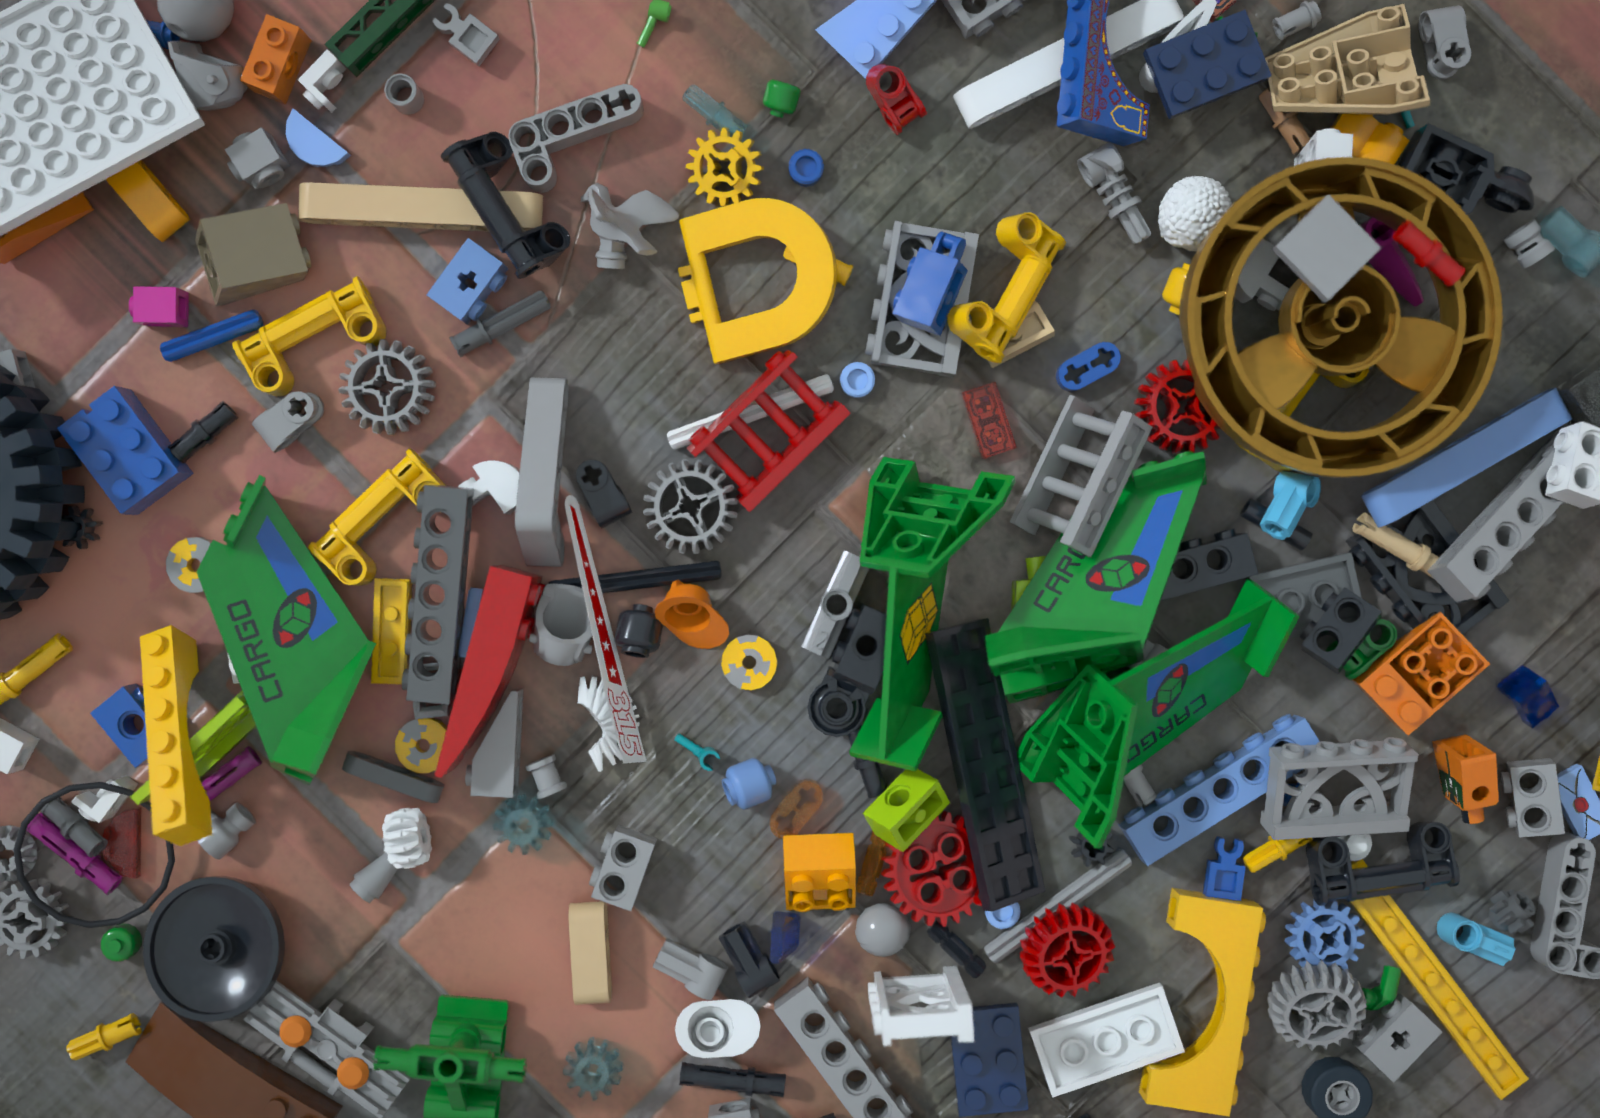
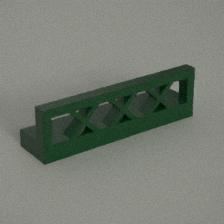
[324,0,435,78]

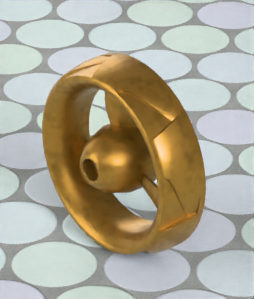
[1179,157,1503,477]

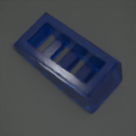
[770,911,801,964]

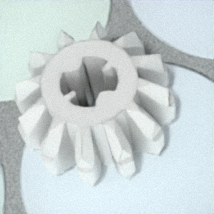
[382,808,432,869]

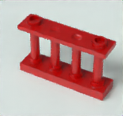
[687,350,851,512]

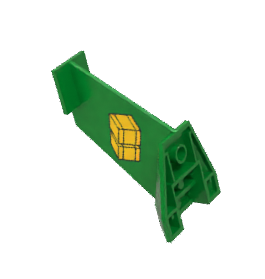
[849,457,1016,771]

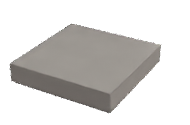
[1272,194,1381,302]

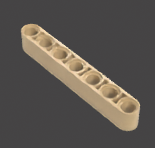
[298,183,543,232]

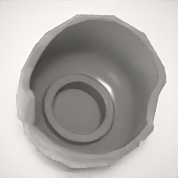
[855,903,911,957]

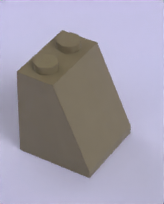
[195,203,311,307]

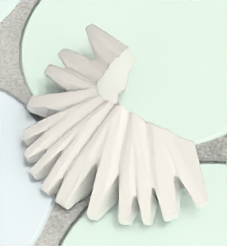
[577,677,640,772]

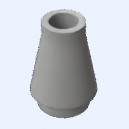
[349,852,398,903]

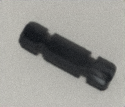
[927,920,987,978]

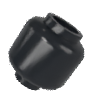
[614,604,663,658]

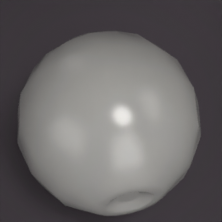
[157,0,235,42]

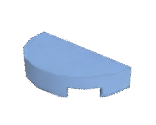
[285,109,351,167]

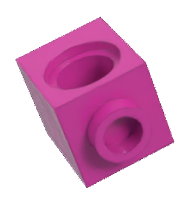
[129,286,189,327]

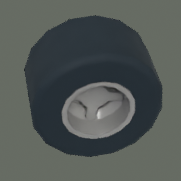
[1302,1057,1373,1118]

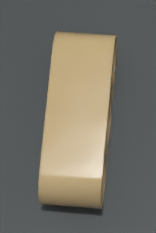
[569,901,612,1005]

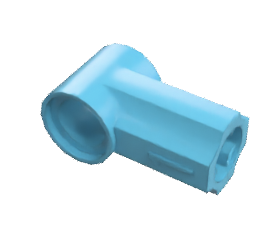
[1260,471,1321,540]
[1436,912,1516,966]

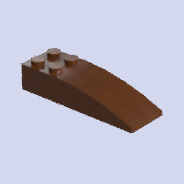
[125,1001,343,1118]

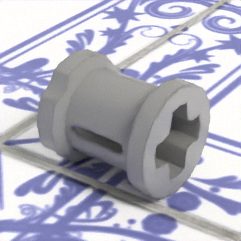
[525,754,567,799]

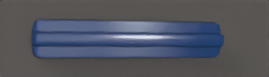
[160,309,264,362]

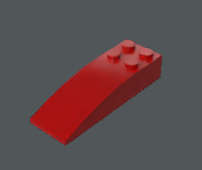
[434,565,546,778]

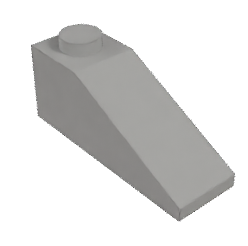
[465,688,524,798]

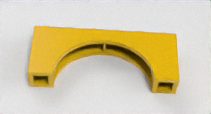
[1139,888,1266,1117]

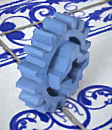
[1285,900,1365,970]

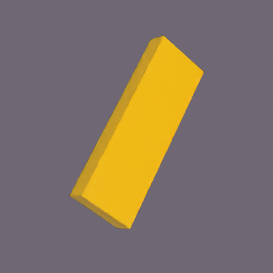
[371,578,412,684]

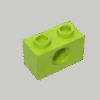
[862,769,950,852]

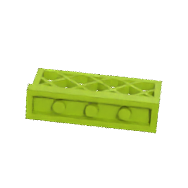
[131,691,256,805]

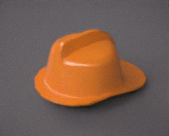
[655,580,729,649]

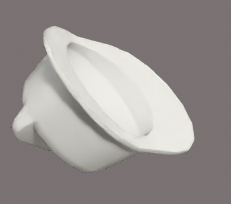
[675,999,761,1058]

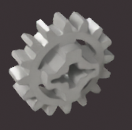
[0,879,69,959]

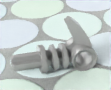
[1077,142,1151,244]

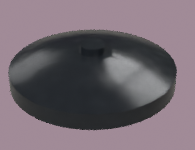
[143,876,285,1022]

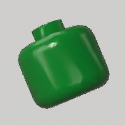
[763,79,801,118]
[101,923,142,962]

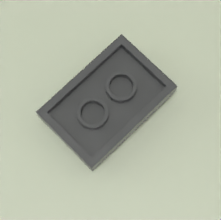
[1246,552,1362,639]

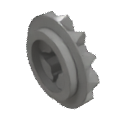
[0,825,37,882]

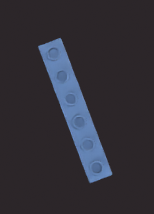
[1118,714,1320,866]

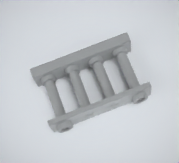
[1010,395,1152,557]

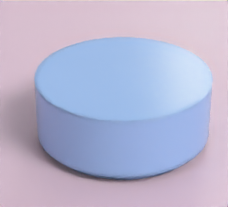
[840,362,875,398]
[984,902,1020,929]

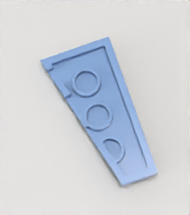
[815,0,937,79]

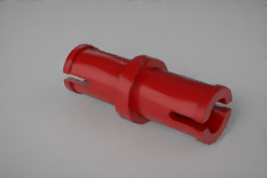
[1392,220,1465,287]

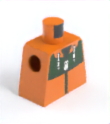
[1432,734,1499,824]

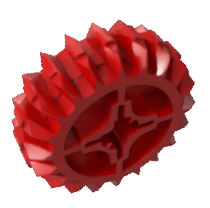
[1134,360,1221,454]
[1019,902,1115,998]

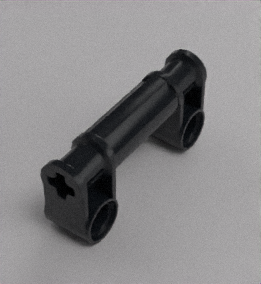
[441,132,570,279]
[1306,822,1460,906]

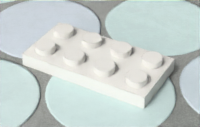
[1028,983,1185,1098]

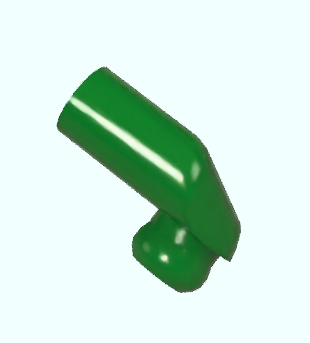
[1362,965,1402,1011]

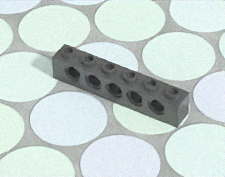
[402,484,474,705]

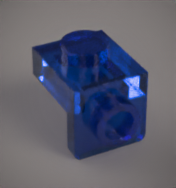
[1497,666,1559,729]

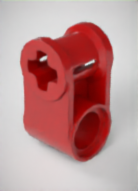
[866,64,927,135]

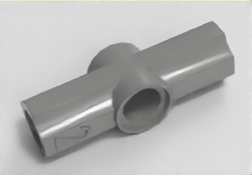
[801,550,869,659]

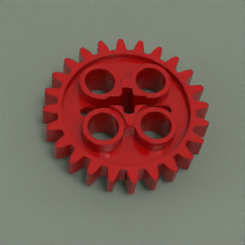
[881,811,982,927]

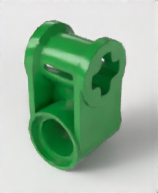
[1326,619,1397,680]

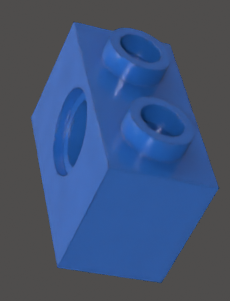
[90,683,148,768]

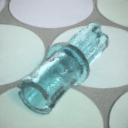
[682,85,748,137]

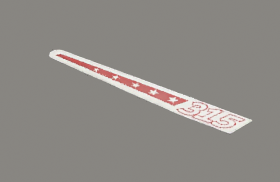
[564,495,647,764]

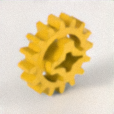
[685,127,764,206]

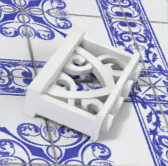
[868,966,974,1046]

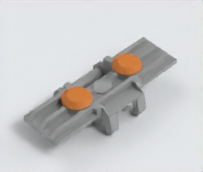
[243,980,411,1118]

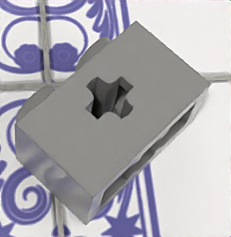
[1352,993,1442,1083]

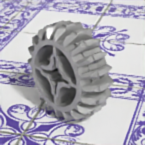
[338,339,436,435]
[643,459,738,554]
[1267,960,1367,1051]

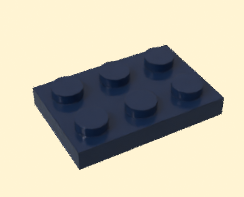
[1143,9,1272,119]
[950,1002,1029,1117]

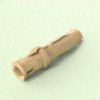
[1352,512,1439,579]

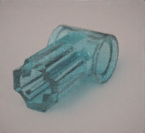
[1539,206,1600,277]

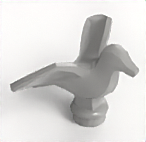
[581,183,679,269]

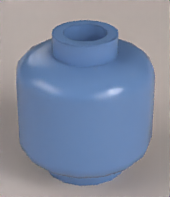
[722,758,776,810]

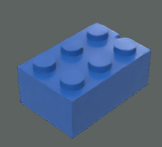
[57,386,194,515]

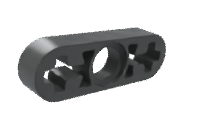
[342,751,444,803]

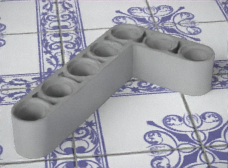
[515,377,568,567]

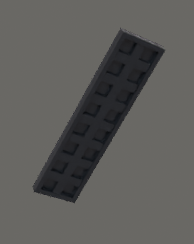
[925,618,1045,912]

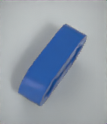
[1056,342,1121,392]

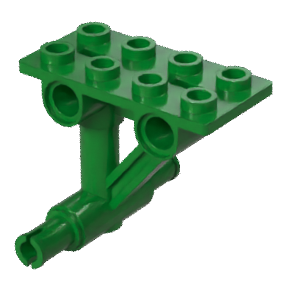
[373,994,527,1118]

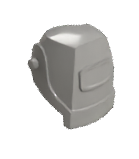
[168,41,247,111]
[529,584,592,666]

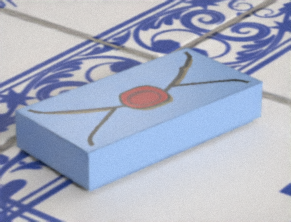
[1557,764,1600,840]

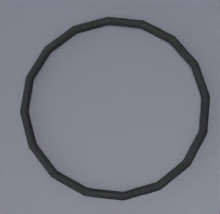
[13,782,175,928]

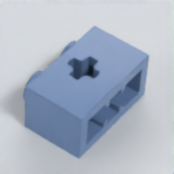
[426,238,508,325]

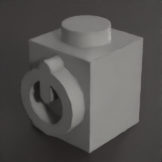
[225,127,290,189]

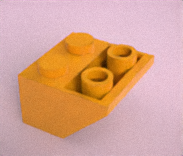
[783,833,856,912]

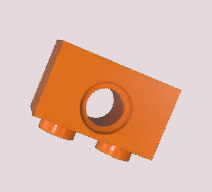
[240,14,312,105]

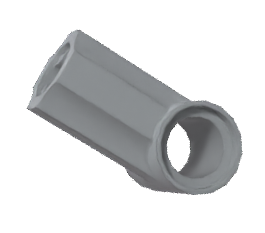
[653,938,728,1000]

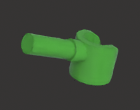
[637,0,671,48]

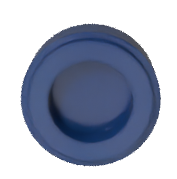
[789,149,824,187]

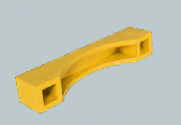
[140,625,213,846]

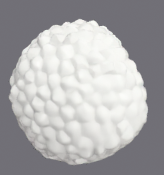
[1158,176,1232,251]

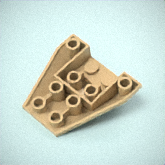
[1265,4,1430,115]

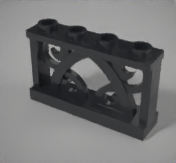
[1346,500,1510,635]

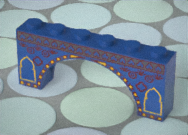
[1057,0,1150,146]

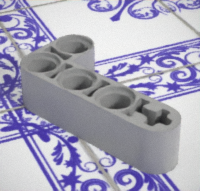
[508,84,644,193]
[1530,832,1600,979]

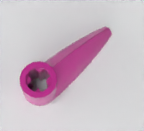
[1359,218,1424,307]

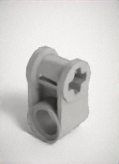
[1418,5,1471,80]
[252,391,324,453]

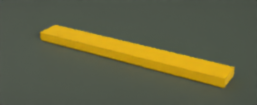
[1337,859,1529,1100]

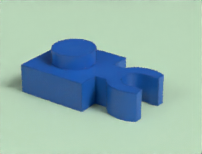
[1203,836,1246,901]

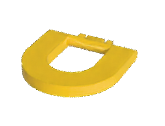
[678,198,837,364]

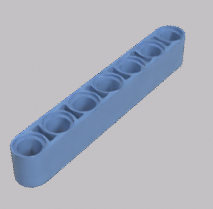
[1361,387,1573,527]

